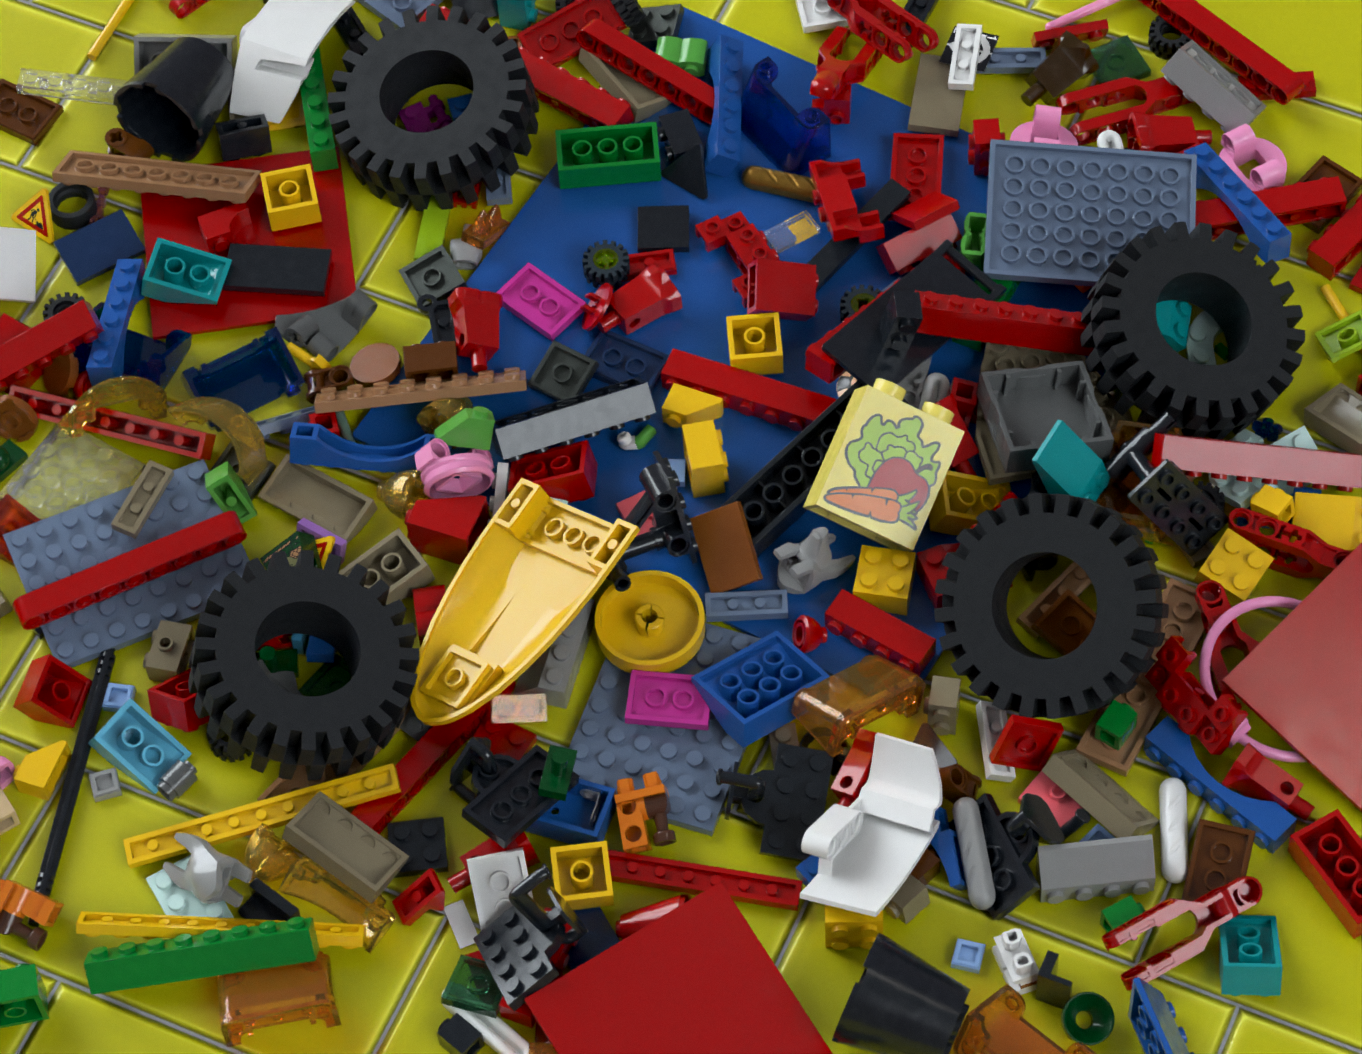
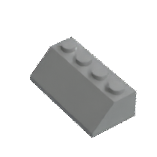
[134,33,238,75]
[1160,40,1267,133]
[513,599,596,709]
[1035,834,1156,904]

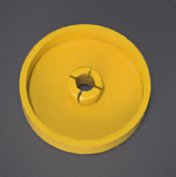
[595,570,705,673]

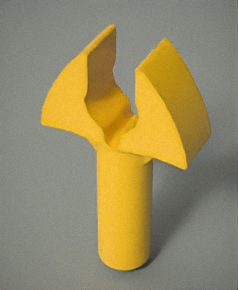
[285,342,332,371]

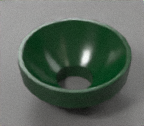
[1061,992,1115,1046]

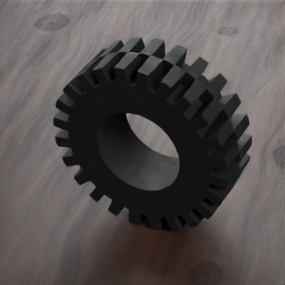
[328,5,539,211]
[1080,222,1305,440]
[934,493,1169,719]
[188,550,420,780]

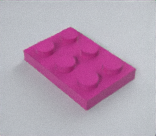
[496,262,586,341]
[625,670,711,731]

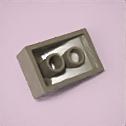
[338,528,435,605]

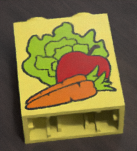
[803,378,965,551]

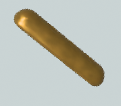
[741,165,815,203]

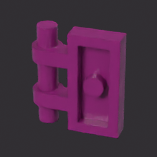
[399,94,453,132]

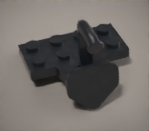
[449,737,580,849]
[716,743,834,862]
[949,793,1090,920]
[473,863,588,1011]

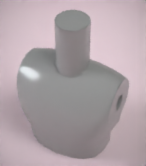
[450,224,483,270]

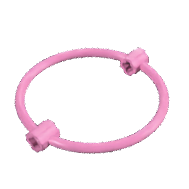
[1199,596,1307,763]

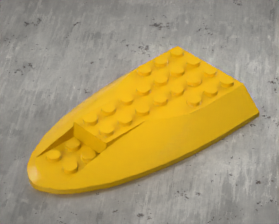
[410,478,640,726]

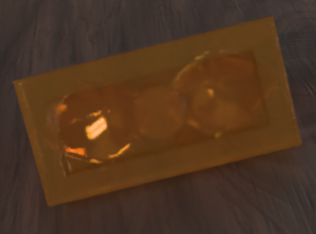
[461,204,511,250]
[490,693,547,723]

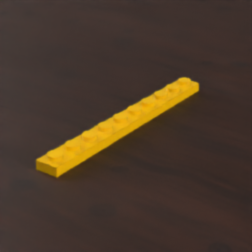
[123,763,401,869]
[76,911,366,949]

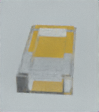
[763,210,820,254]

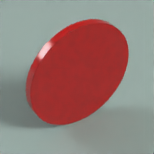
[580,283,613,331]

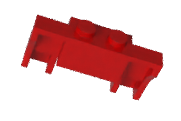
[809,158,885,244]
[695,211,780,308]
[1145,635,1249,755]

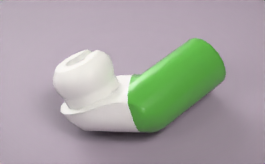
[617,424,657,450]

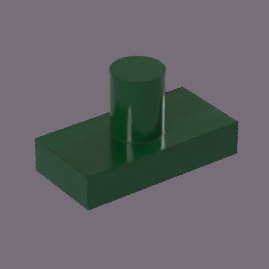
[255,646,299,678]
[538,745,577,801]

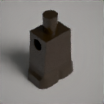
[1021,31,1099,107]

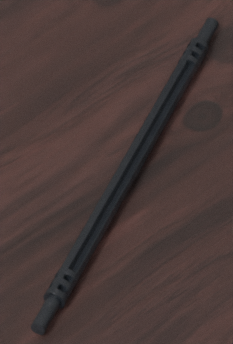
[28,648,116,927]

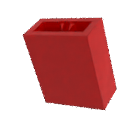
[747,258,819,322]

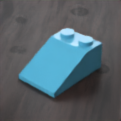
[88,698,192,795]

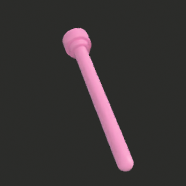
[1045,0,1121,30]

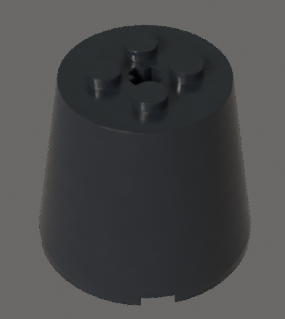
[113,37,234,162]
[832,933,970,1054]

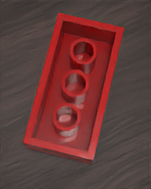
[1287,809,1362,939]

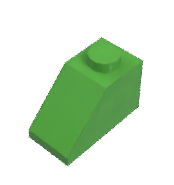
[434,406,495,450]
[205,461,257,524]

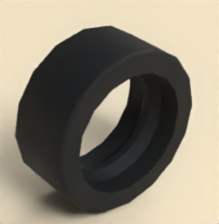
[49,183,98,230]

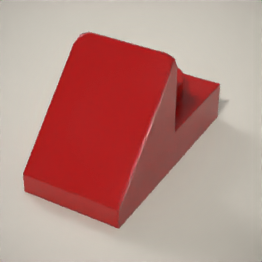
[392,868,445,926]

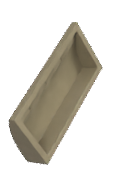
[578,32,672,123]
[1304,383,1362,455]
[258,454,378,543]
[1042,749,1160,838]
[282,791,409,904]

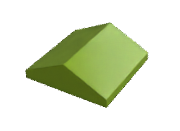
[1315,310,1362,363]

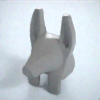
[773,527,856,594]
[163,833,253,908]

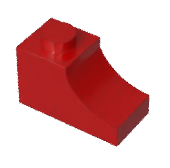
[197,203,252,254]

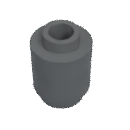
[156,760,198,801]

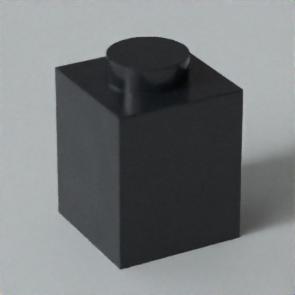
[437,1013,485,1054]

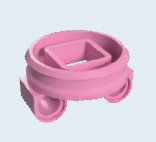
[1010,104,1078,146]
[1219,123,1287,191]
[415,438,495,499]

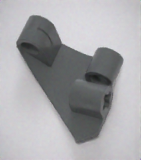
[275,289,378,362]

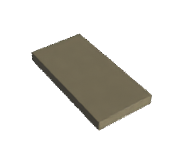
[908,53,966,137]

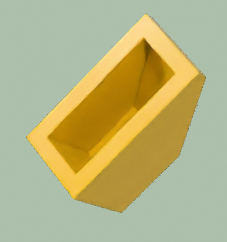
[662,383,724,428]
[13,740,72,801]

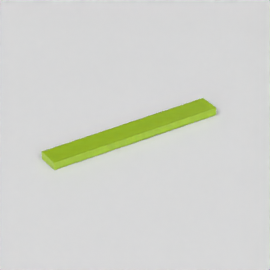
[414,97,454,261]

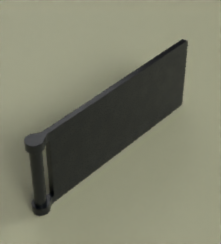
[821,239,1007,387]

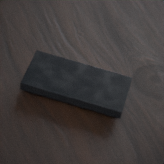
[223,243,332,297]

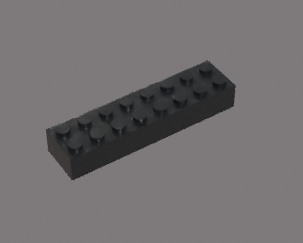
[721,380,909,557]

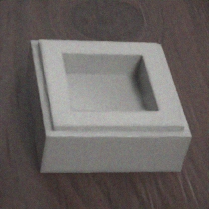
[88,767,122,802]

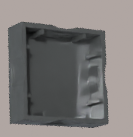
[976,361,1114,473]

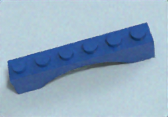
[704,34,743,178]
[1184,142,1292,264]
[86,259,146,390]
[289,422,452,475]
[1144,715,1297,854]

